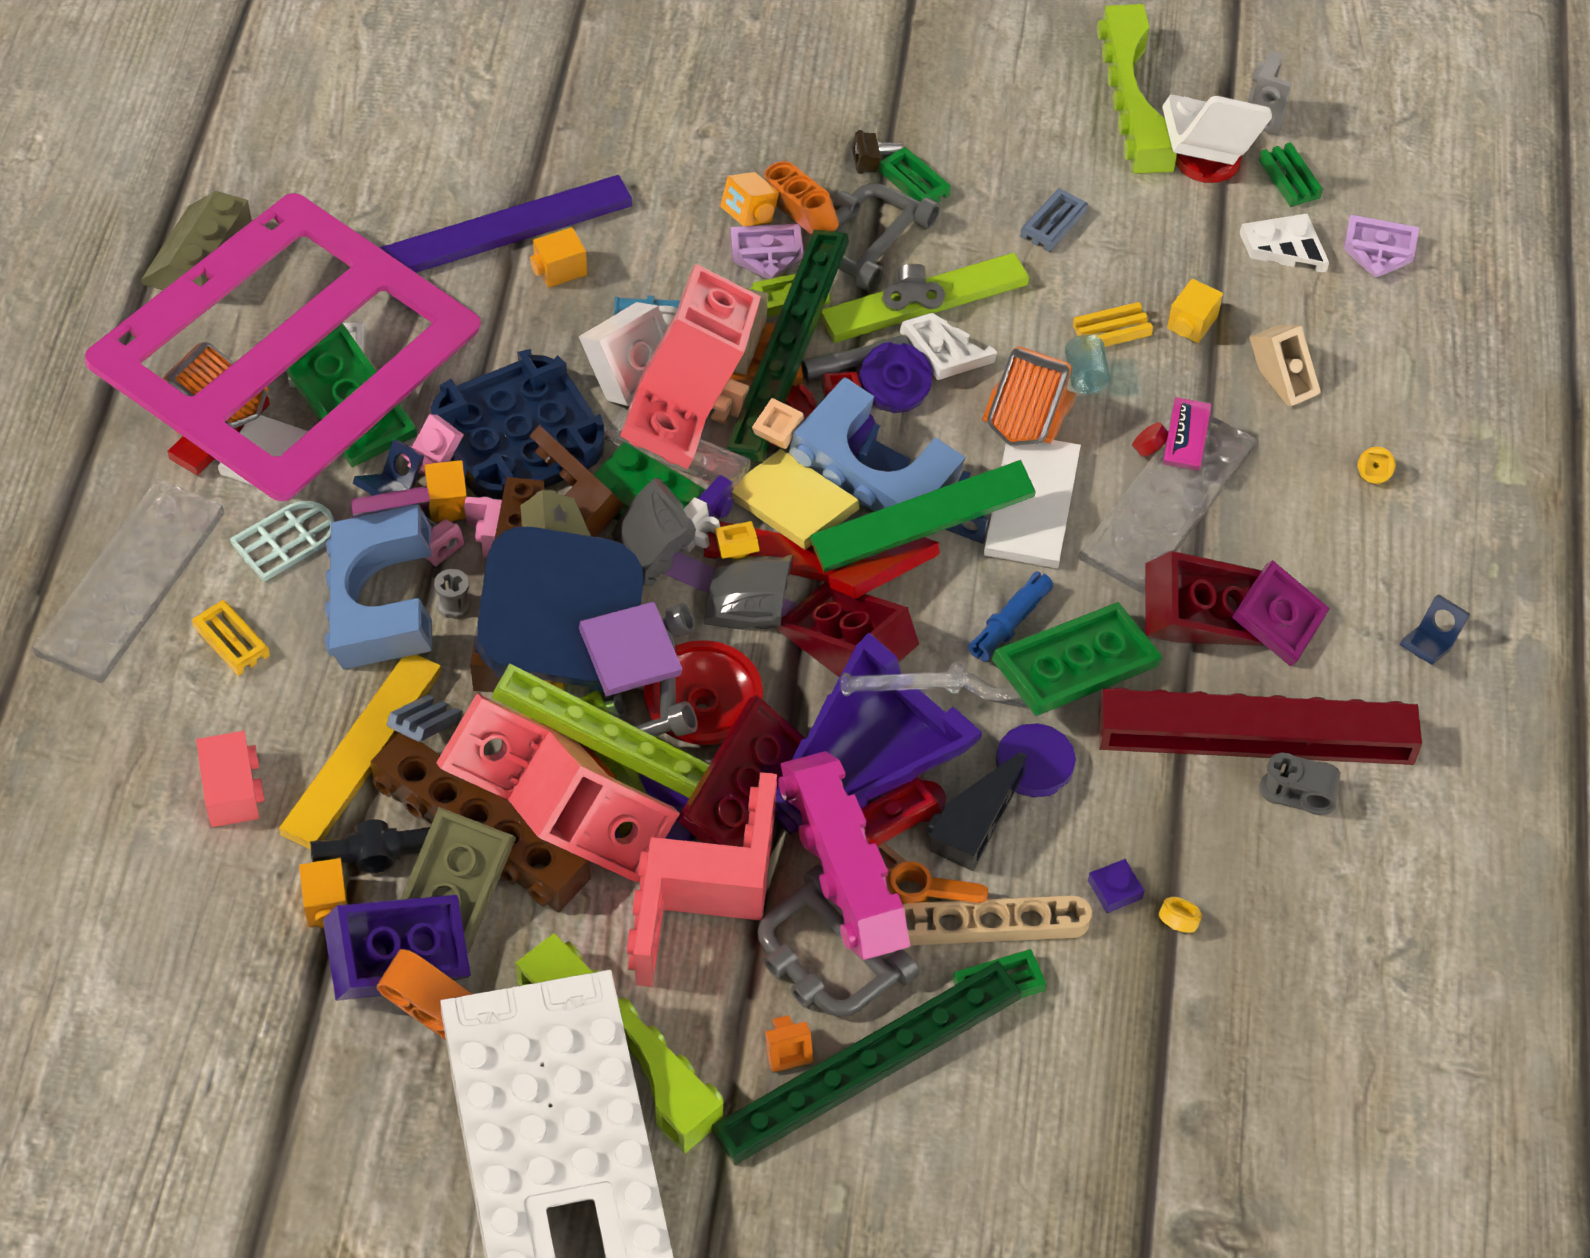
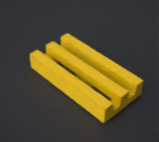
[1072,302,1153,352]
[192,599,270,676]

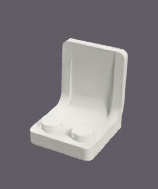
[1162,95,1272,165]

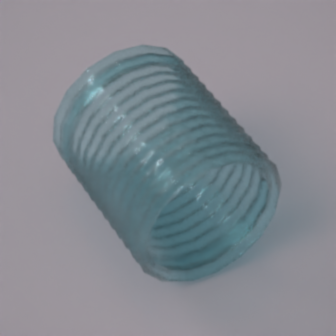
[1065,334,1110,394]

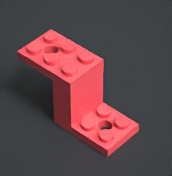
[620,264,761,469]
[436,693,680,883]
[627,772,777,987]

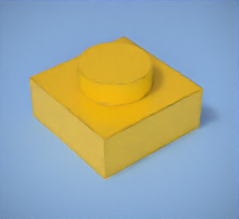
[715,521,759,559]

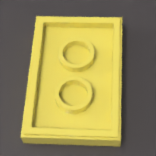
[732,449,859,550]

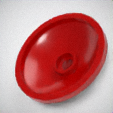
[644,640,763,745]

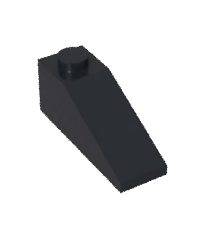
[926,752,1027,872]

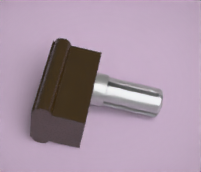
[851,130,903,174]

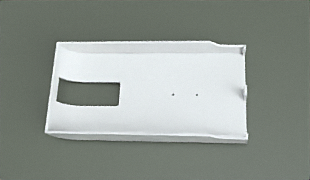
[440,970,673,1258]

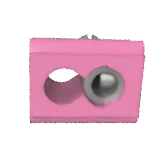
[425,517,465,567]

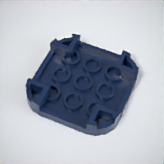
[430,349,605,500]
[474,526,644,694]

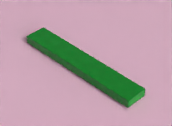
[810,460,1036,573]

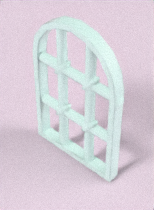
[230,501,335,582]

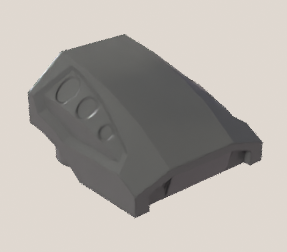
[611,478,697,586]
[704,555,792,630]

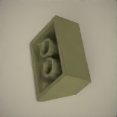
[141,191,252,290]

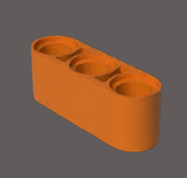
[764,161,839,235]
[376,949,472,1040]

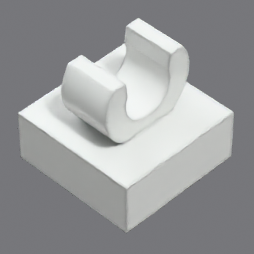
[680,497,720,552]

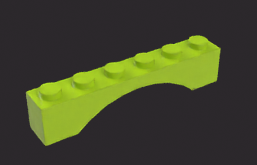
[1097,4,1177,174]
[515,933,724,1154]

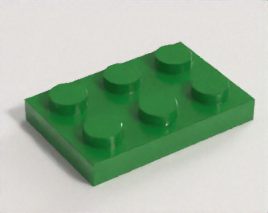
[593,442,706,521]

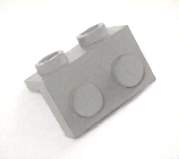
[1248,50,1292,135]

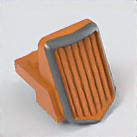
[163,342,269,434]
[982,346,1077,446]

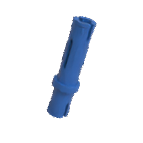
[968,571,1053,661]

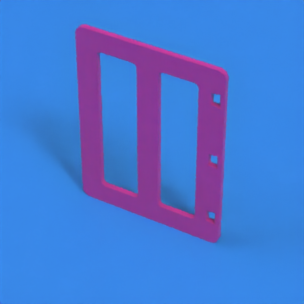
[85,193,481,501]

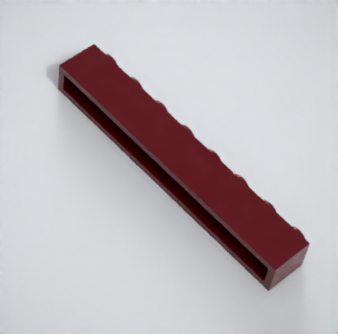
[1098,687,1422,765]

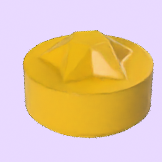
[1357,447,1396,484]
[1159,897,1202,933]

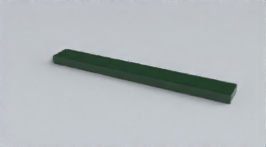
[725,230,849,462]
[712,960,1022,1166]

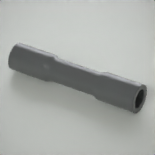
[801,335,909,381]

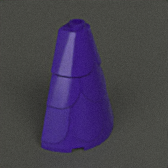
[775,633,982,835]

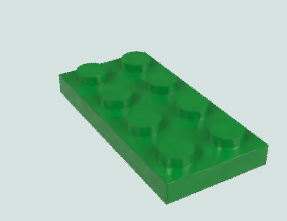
[286,323,417,468]
[992,602,1163,716]

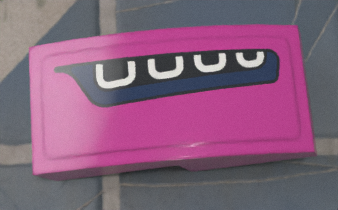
[1163,397,1211,471]

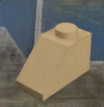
[1250,325,1321,406]

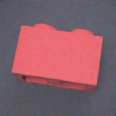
[196,731,265,828]

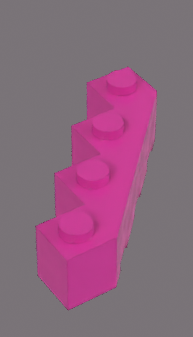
[779,751,910,960]

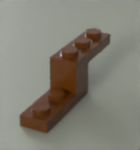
[530,425,625,537]

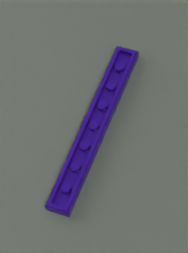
[379,174,632,273]

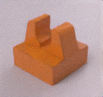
[765,1015,813,1073]

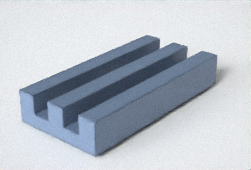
[1020,188,1088,252]
[386,695,461,742]

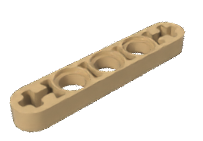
[902,895,1092,946]

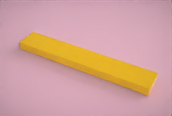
[279,654,442,849]

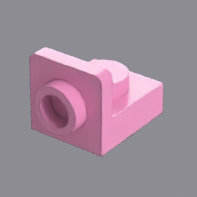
[400,414,464,474]
[464,497,502,558]

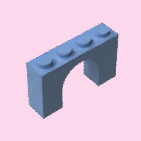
[789,377,966,511]
[325,504,432,670]

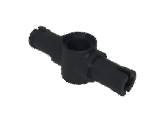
[310,819,430,874]

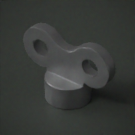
[882,264,945,311]

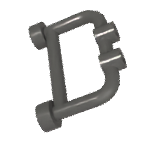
[833,183,941,293]
[594,603,697,737]
[758,865,919,1017]

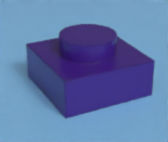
[698,475,734,520]
[1088,859,1145,913]

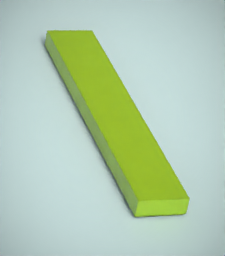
[820,252,1029,343]
[491,663,710,798]

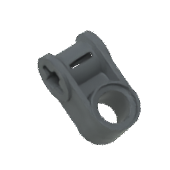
[1259,753,1341,815]

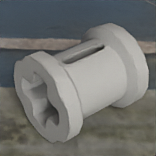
[434,569,471,619]

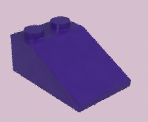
[323,895,471,1001]

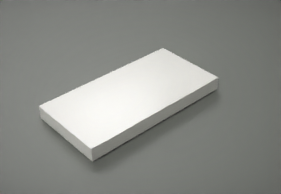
[984,440,1081,569]

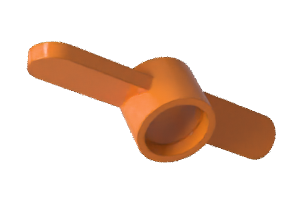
[885,861,989,904]

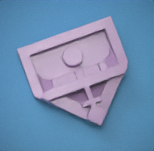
[1344,214,1419,278]
[730,223,803,279]

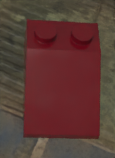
[1145,551,1264,646]
[776,581,919,678]

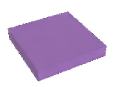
[579,602,682,696]

